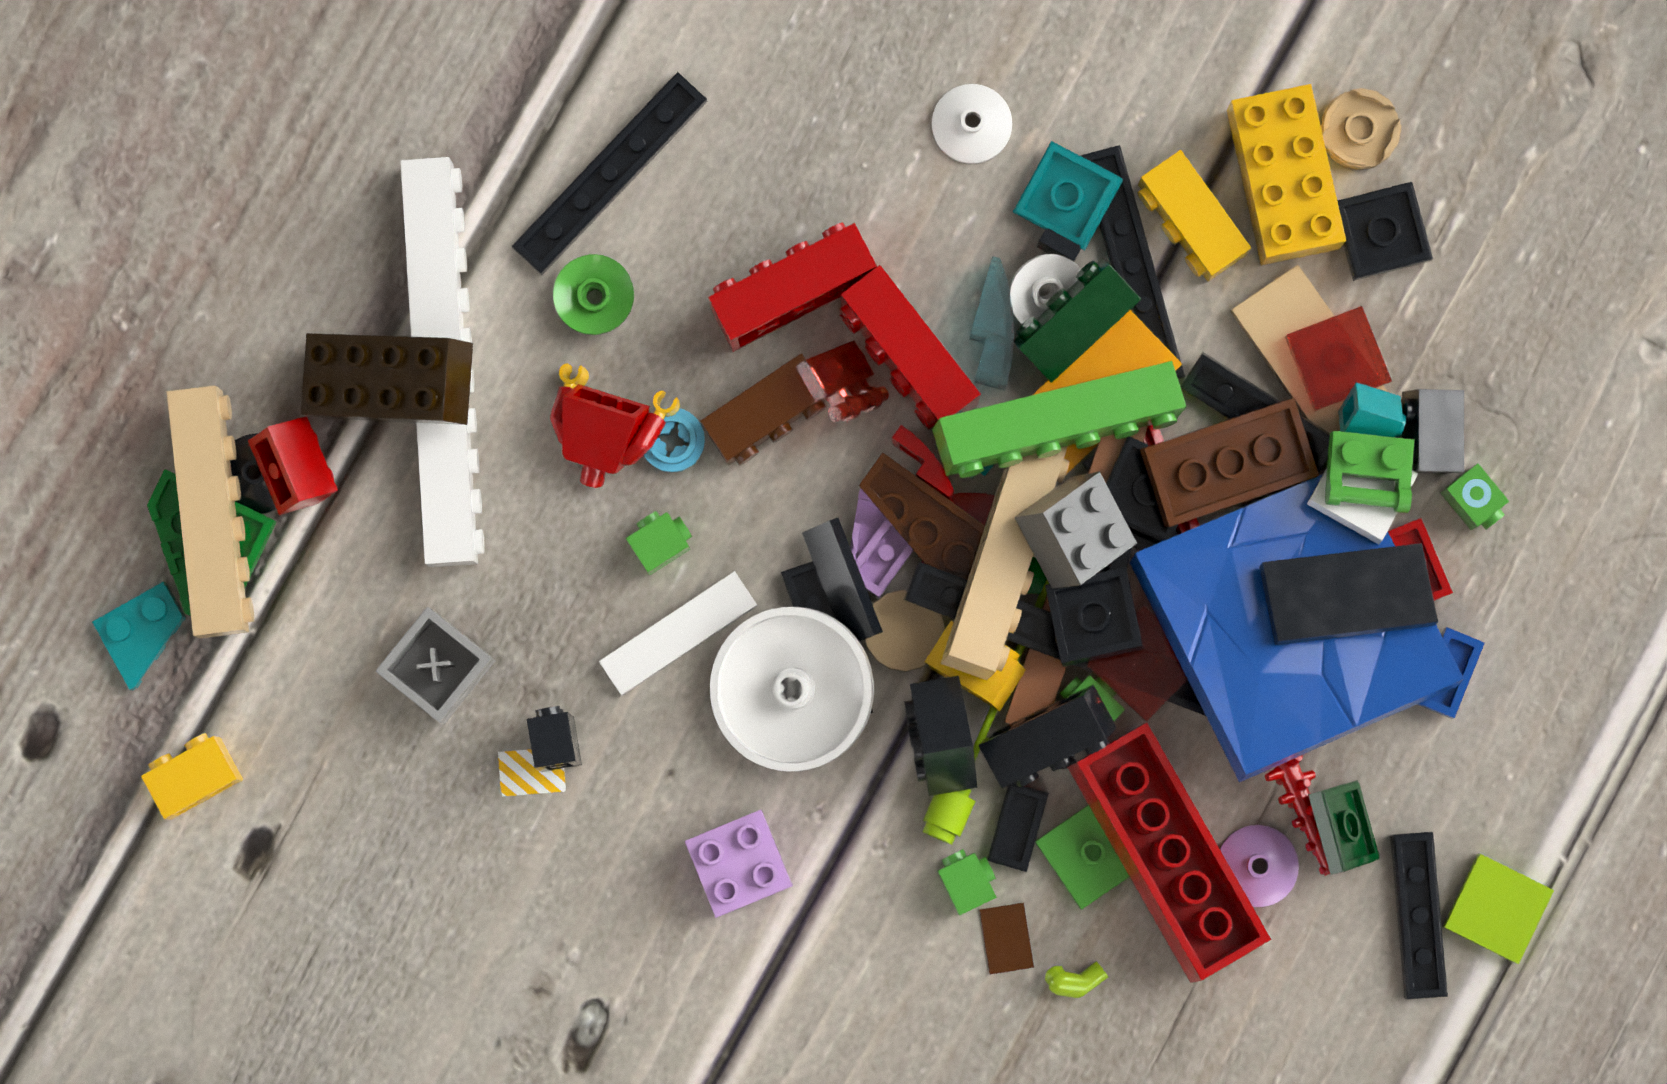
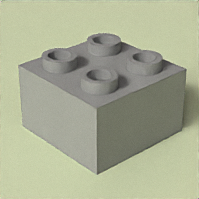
[376,607,496,724]

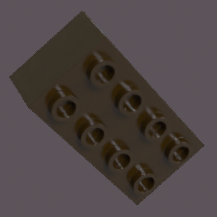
[300,333,473,425]

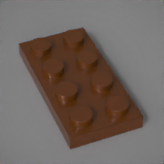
[1140,398,1319,527]

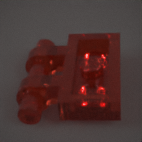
[796,340,889,422]

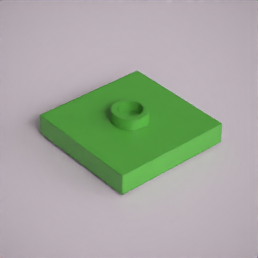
[1035,805,1130,910]

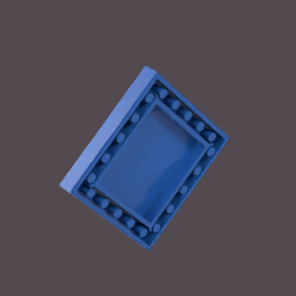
[1129,474,1464,783]

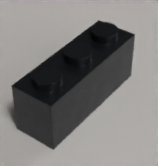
[978,684,1117,788]

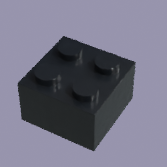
[904,676,978,796]

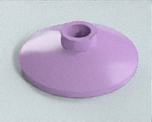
[1220,825,1299,907]

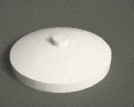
[710,607,874,772]

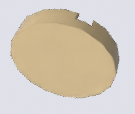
[1320,88,1401,170]
[865,590,945,672]

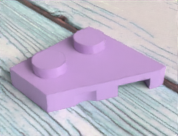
[850,489,914,598]

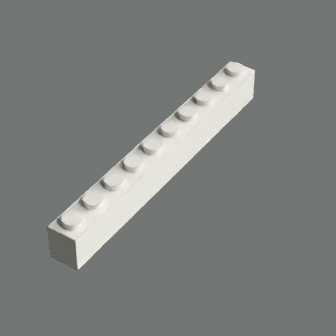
[400,157,484,567]

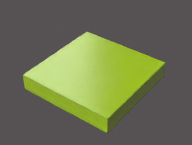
[1442,853,1554,964]

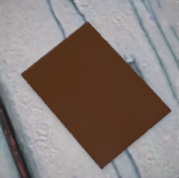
[979,903,1034,975]

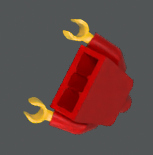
[550,363,680,488]

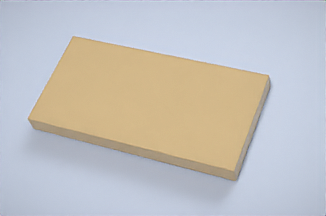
[1230,265,1387,433]

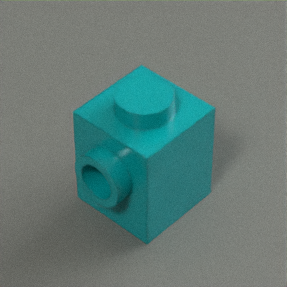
[1338,382,1406,438]

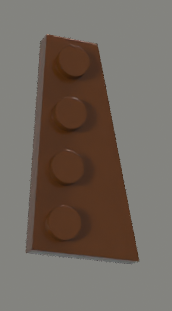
[858,452,985,580]

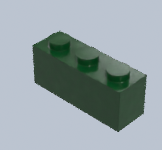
[1013,258,1141,383]

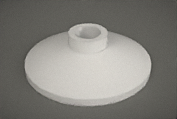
[932,84,1012,164]
[1009,254,1081,324]

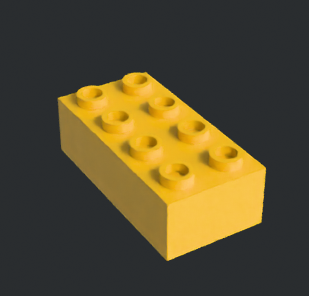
[1226,84,1346,266]

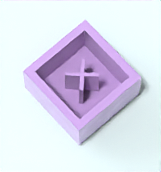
[685,810,793,918]

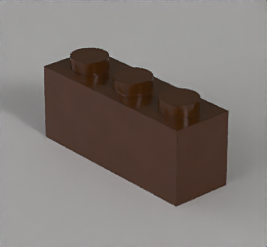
[700,353,829,466]

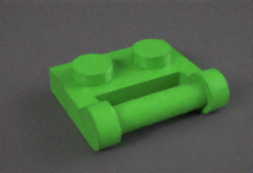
[1325,431,1414,513]

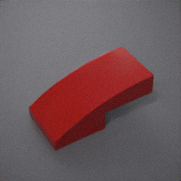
[892,425,954,501]

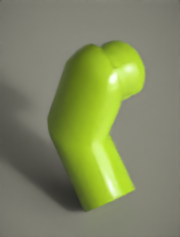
[1045,961,1109,998]

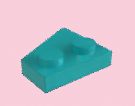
[92,582,186,691]

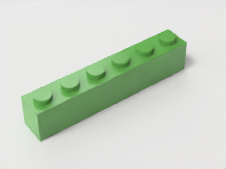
[932,361,1187,478]

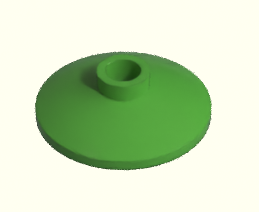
[553,254,634,335]

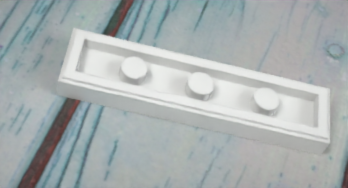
[599,571,758,696]

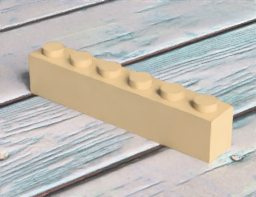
[166,385,254,638]
[940,446,1070,680]

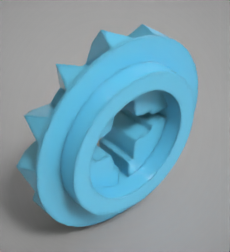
[644,408,705,472]

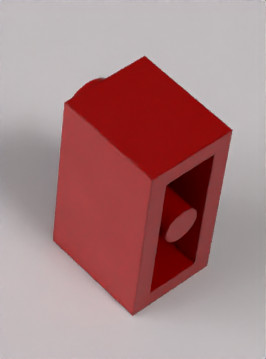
[248,416,338,515]

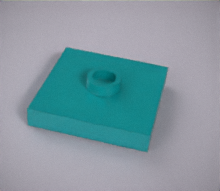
[1013,141,1123,251]

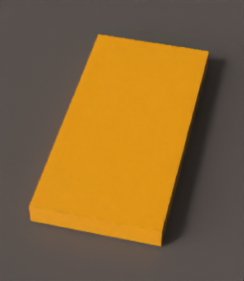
[1033,310,1182,476]

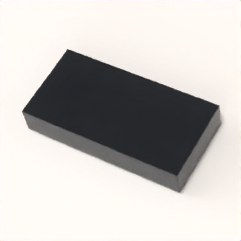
[987,783,1049,872]

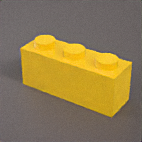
[1137,150,1251,282]

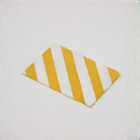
[498,749,566,797]

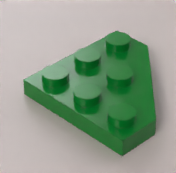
[147,469,277,616]

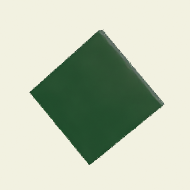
[1308,780,1380,875]

